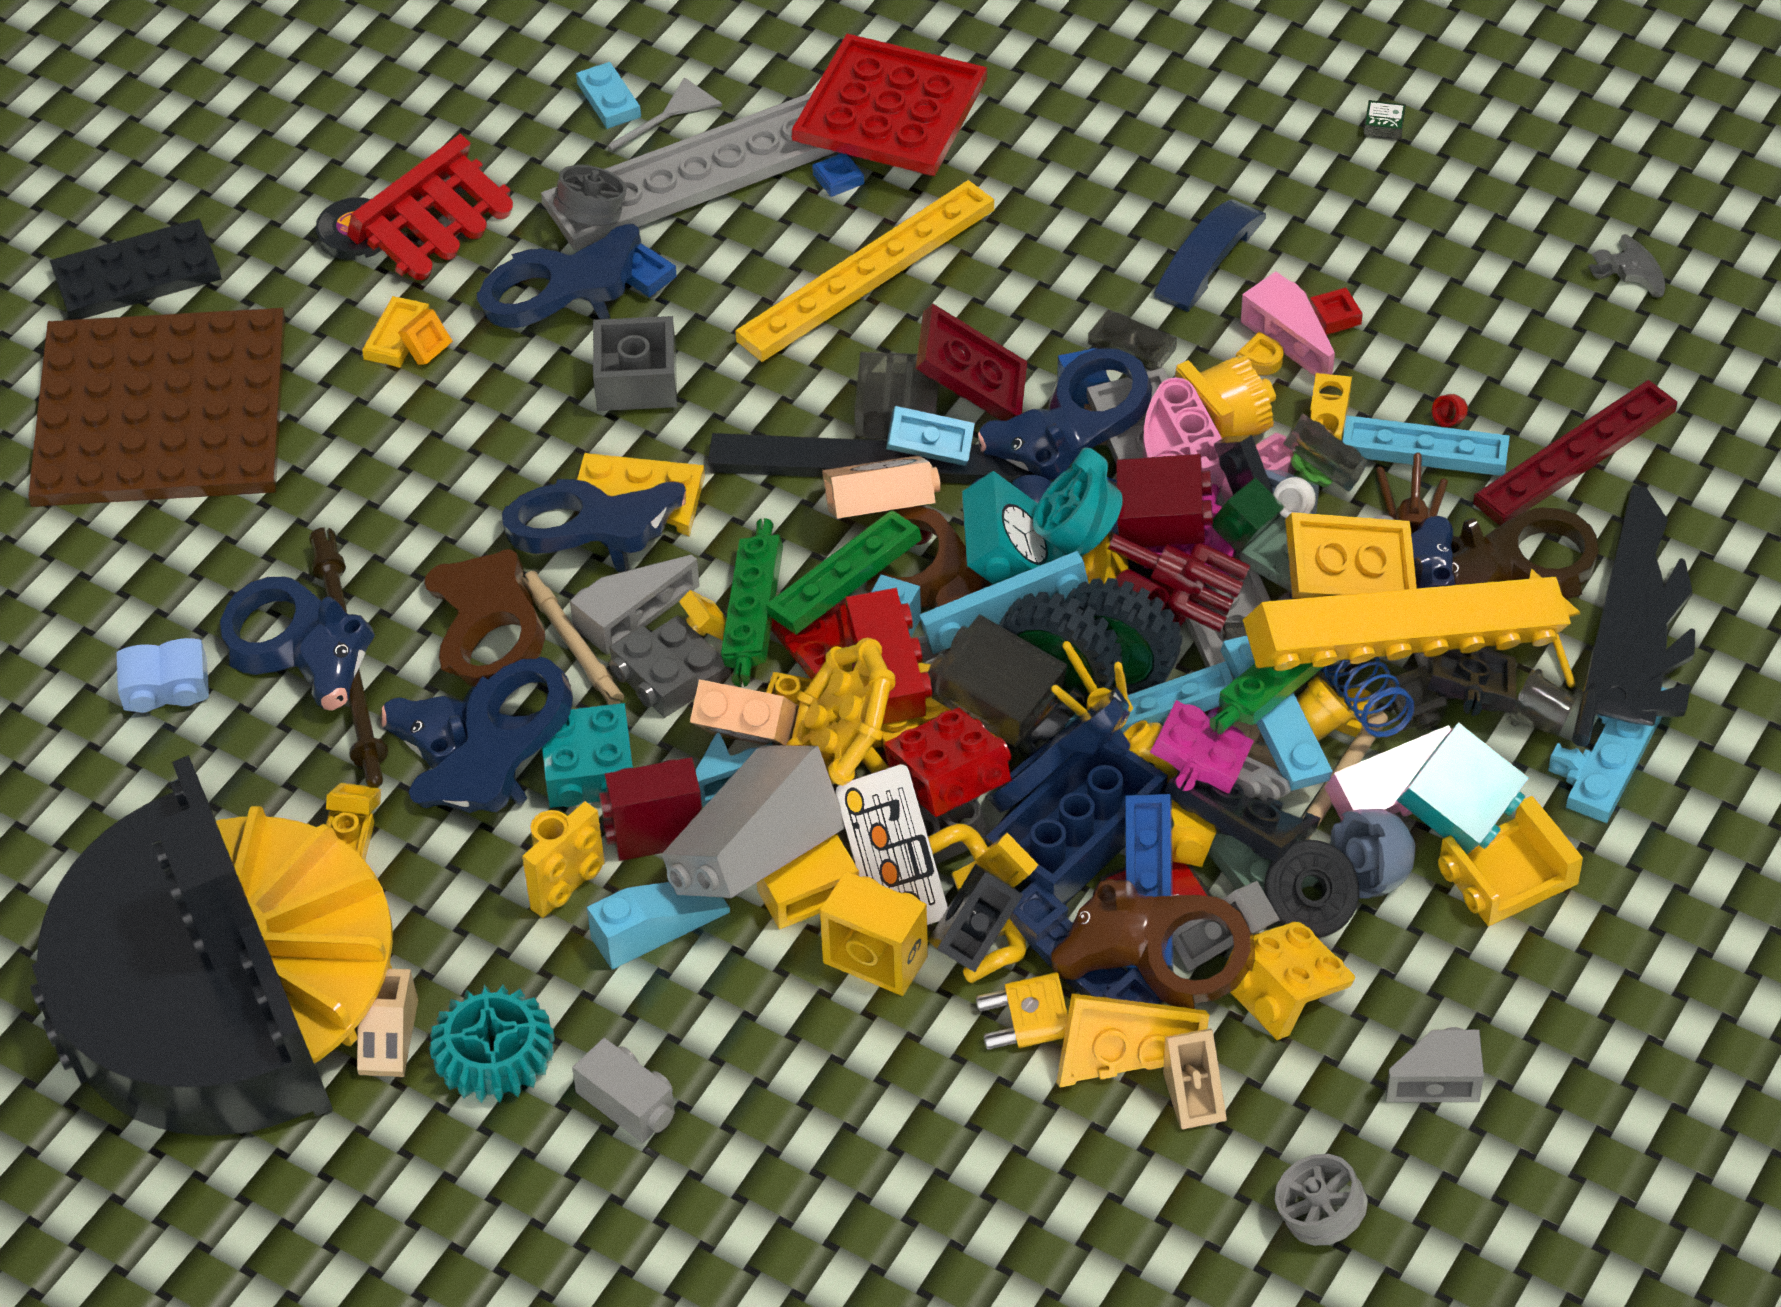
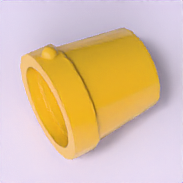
[1296,675,1355,741]

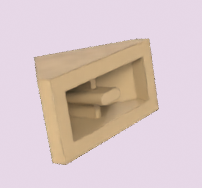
[1163,1028,1227,1129]

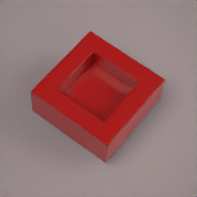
[1310,287,1363,335]

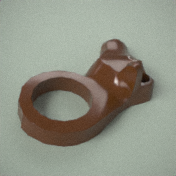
[1051,879,1255,1009]

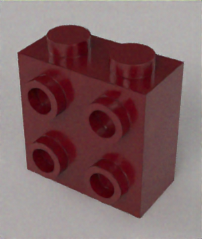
[1117,454,1213,547]
[599,757,702,861]

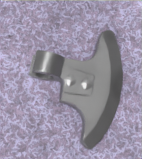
[1588,234,1665,297]

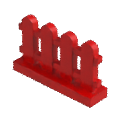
[347,133,513,280]

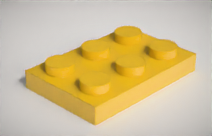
[1285,512,1417,599]

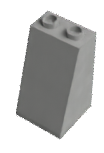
[662,745,845,898]

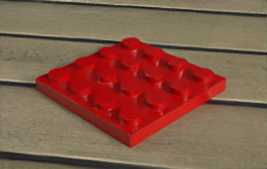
[792,33,987,176]

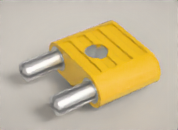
[976,972,1068,1050]

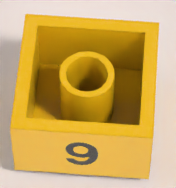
[820,871,928,996]

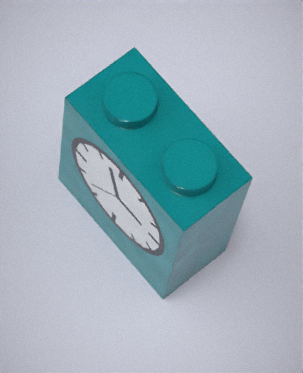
[962,471,1049,585]

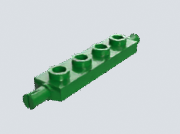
[721,518,783,687]
[1209,663,1323,734]

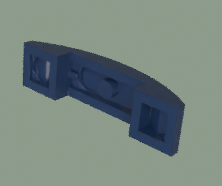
[1154,199,1266,312]
[1009,880,1165,1005]

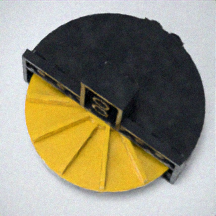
[30,755,393,1135]

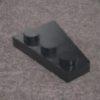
[1164,774,1321,863]

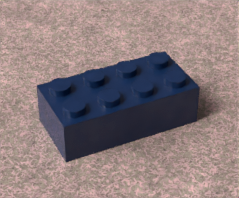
[985,747,1168,905]

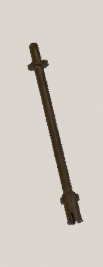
[309,527,389,788]

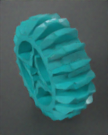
[429,984,555,1103]

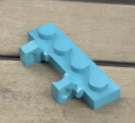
[1548,687,1666,823]

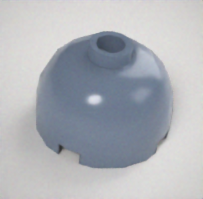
[1330,808,1415,898]

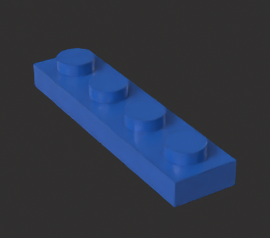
[1125,794,1173,972]

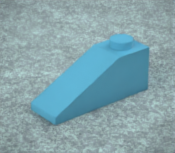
[587,882,730,970]

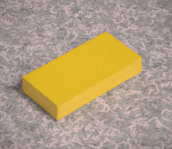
[362,296,430,368]

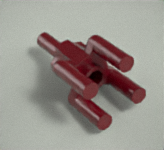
[1107,534,1251,633]

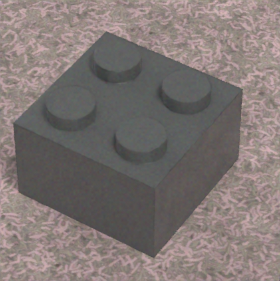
[593,316,677,411]

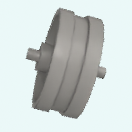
[1275,1154,1368,1246]

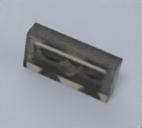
[1088,309,1177,371]
[1283,414,1369,492]

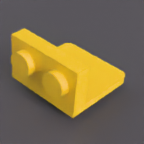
[1225,922,1355,1040]

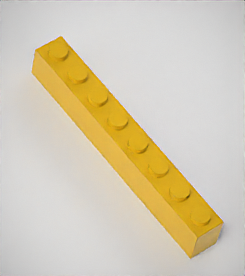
[1243,577,1571,671]

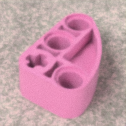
[1143,377,1225,488]

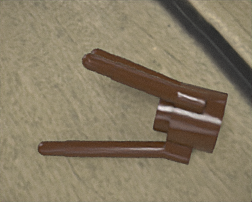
[1376,452,1448,534]

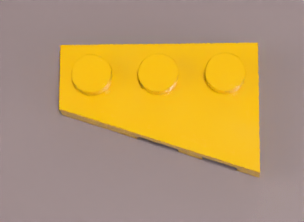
[577,453,705,537]
[1056,994,1210,1087]

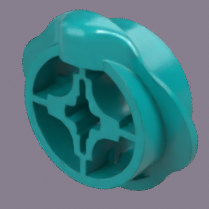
[1033,447,1123,562]

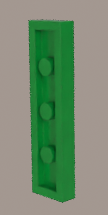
[766,510,922,634]

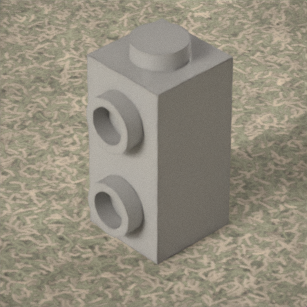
[572,1038,675,1143]

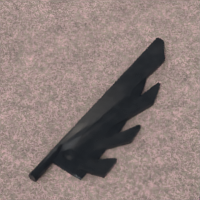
[1572,485,1695,747]

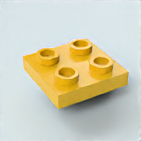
[522,801,605,918]

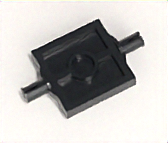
[1428,647,1517,716]

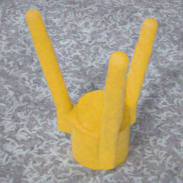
[1051,641,1133,729]

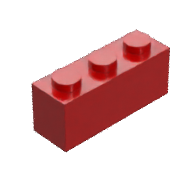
[846,588,932,725]

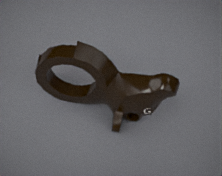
[1451,507,1599,599]

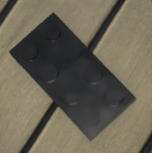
[50,219,222,320]

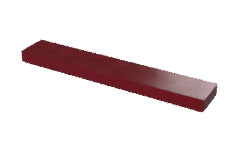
[1473,379,1678,526]

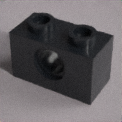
[928,864,1023,972]

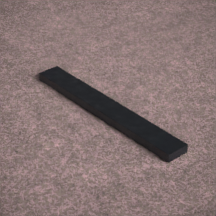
[708,433,1034,484]

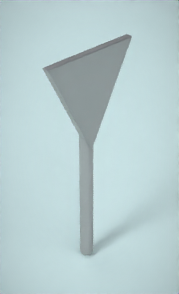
[608,77,722,151]

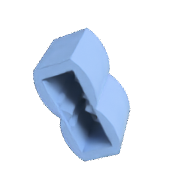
[116,638,209,713]

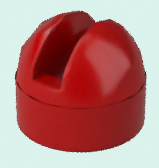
[1432,394,1468,427]

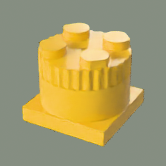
[1175,355,1276,438]

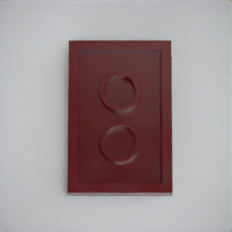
[915,303,1028,421]

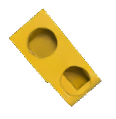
[1308,373,1352,450]

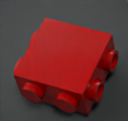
[884,707,1011,817]

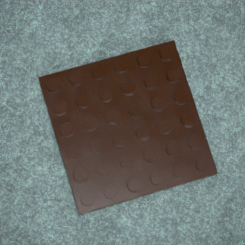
[28,308,286,507]

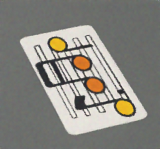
[835,765,948,925]

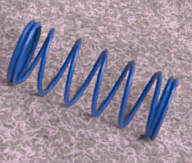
[1320,657,1414,738]

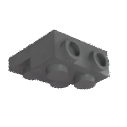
[609,615,731,718]

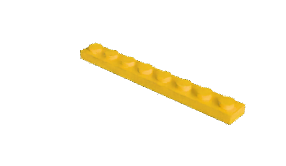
[735,180,994,362]

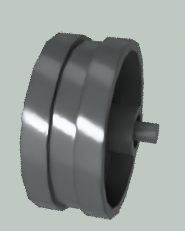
[553,165,627,226]

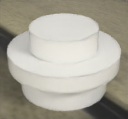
[1273,477,1316,518]

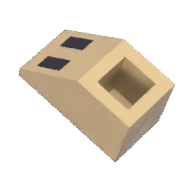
[357,969,418,1077]

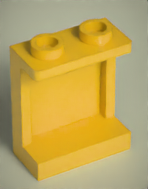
[1438,796,1583,927]

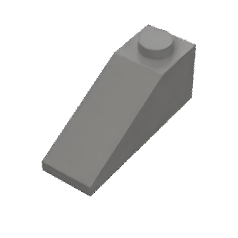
[570,555,700,655]

